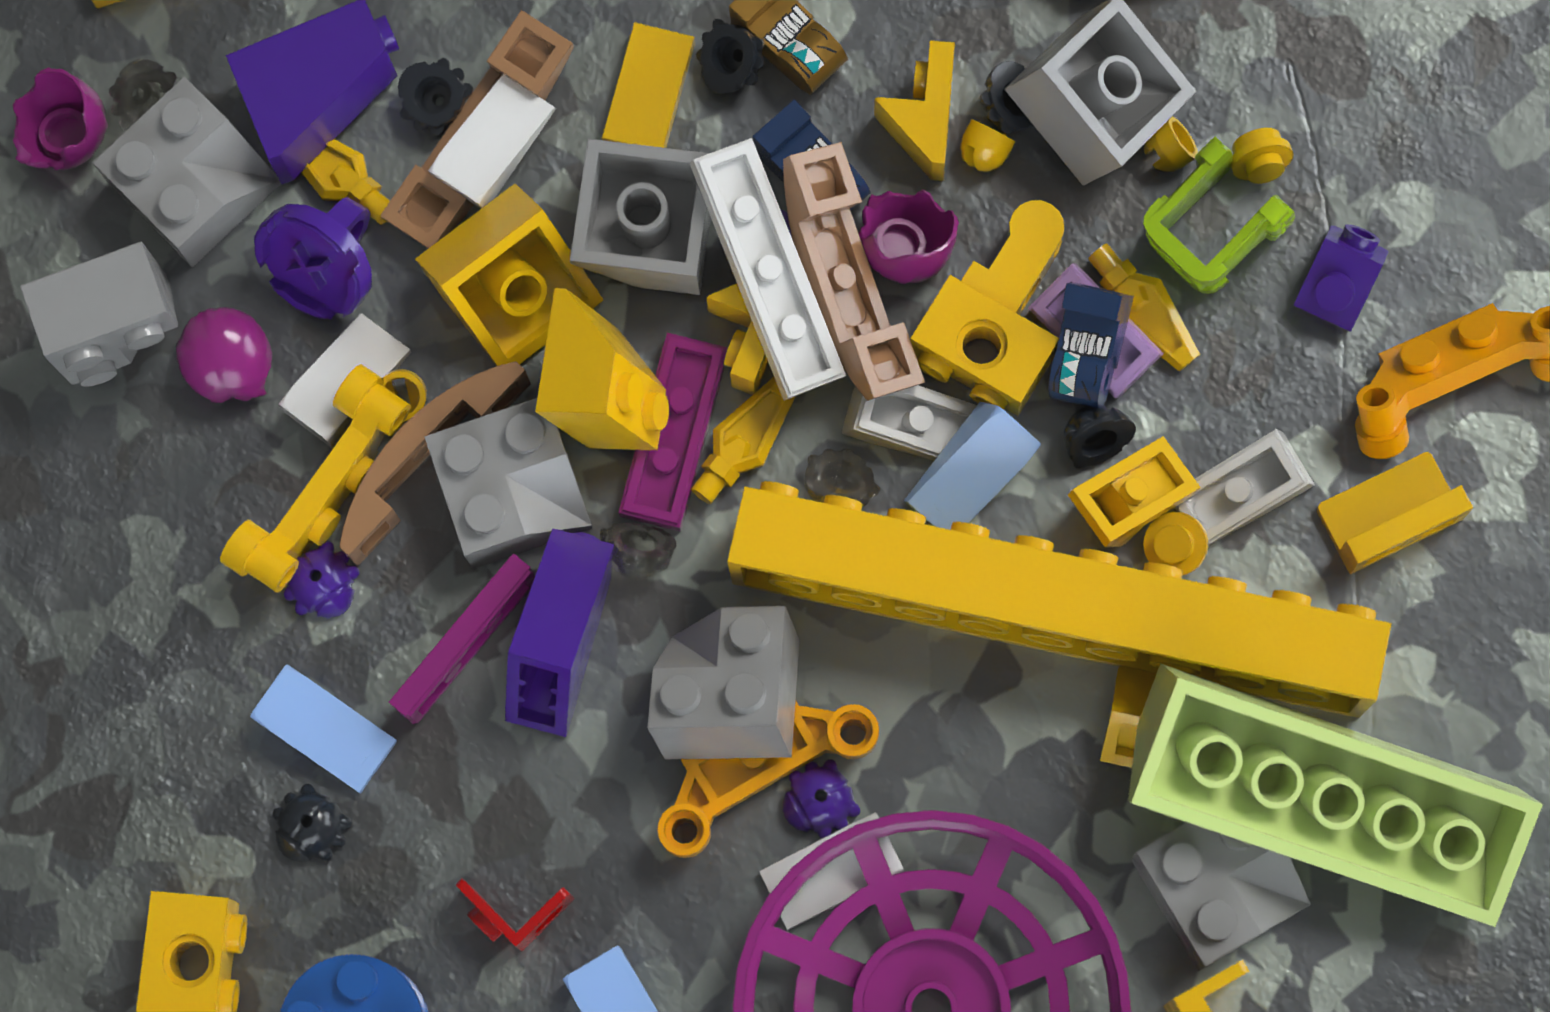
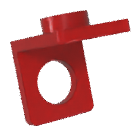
[455,878,575,951]

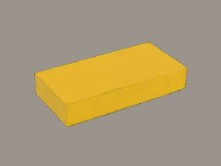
[602,22,695,148]

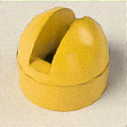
[1144,116,1198,172]
[960,119,1015,172]
[383,369,427,421]

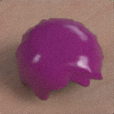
[12,68,108,171]
[858,190,959,284]
[176,307,272,403]

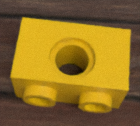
[910,275,1059,416]
[136,891,247,1012]

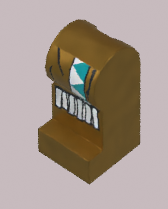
[729,0,848,94]

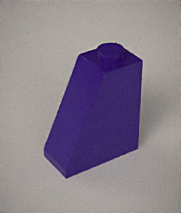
[225,0,400,185]
[505,528,614,737]

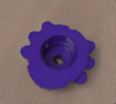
[284,541,360,618]
[783,759,861,839]

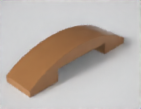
[380,10,574,248]
[783,142,925,401]
[339,361,531,567]

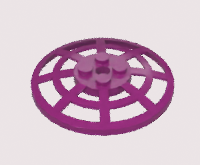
[733,810,1131,1012]

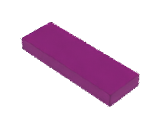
[618,333,728,532]
[389,553,535,725]

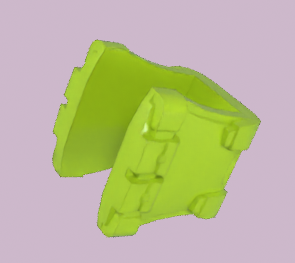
[1143,136,1295,294]

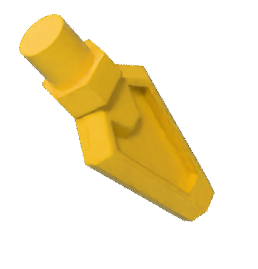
[302,139,390,225]
[1088,243,1200,372]
[691,377,796,505]

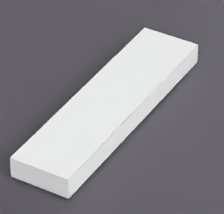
[690,138,846,401]

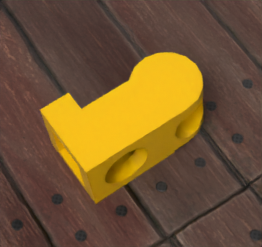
[961,200,1064,315]

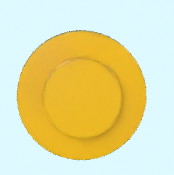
[1231,128,1294,184]
[1143,512,1208,576]

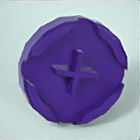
[254,197,372,319]

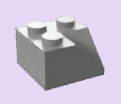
[1005,0,1197,185]
[92,77,281,268]
[570,139,711,295]
[20,241,178,387]
[424,398,593,569]
[648,606,800,759]
[1131,822,1311,972]

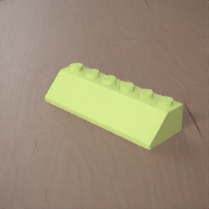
[1128,663,1543,927]

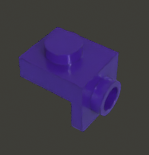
[1293,224,1389,332]

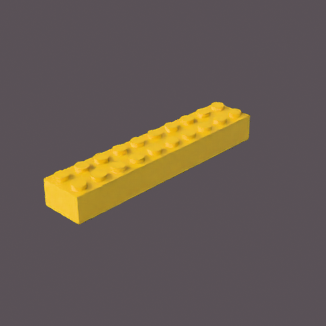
[727,481,1392,718]

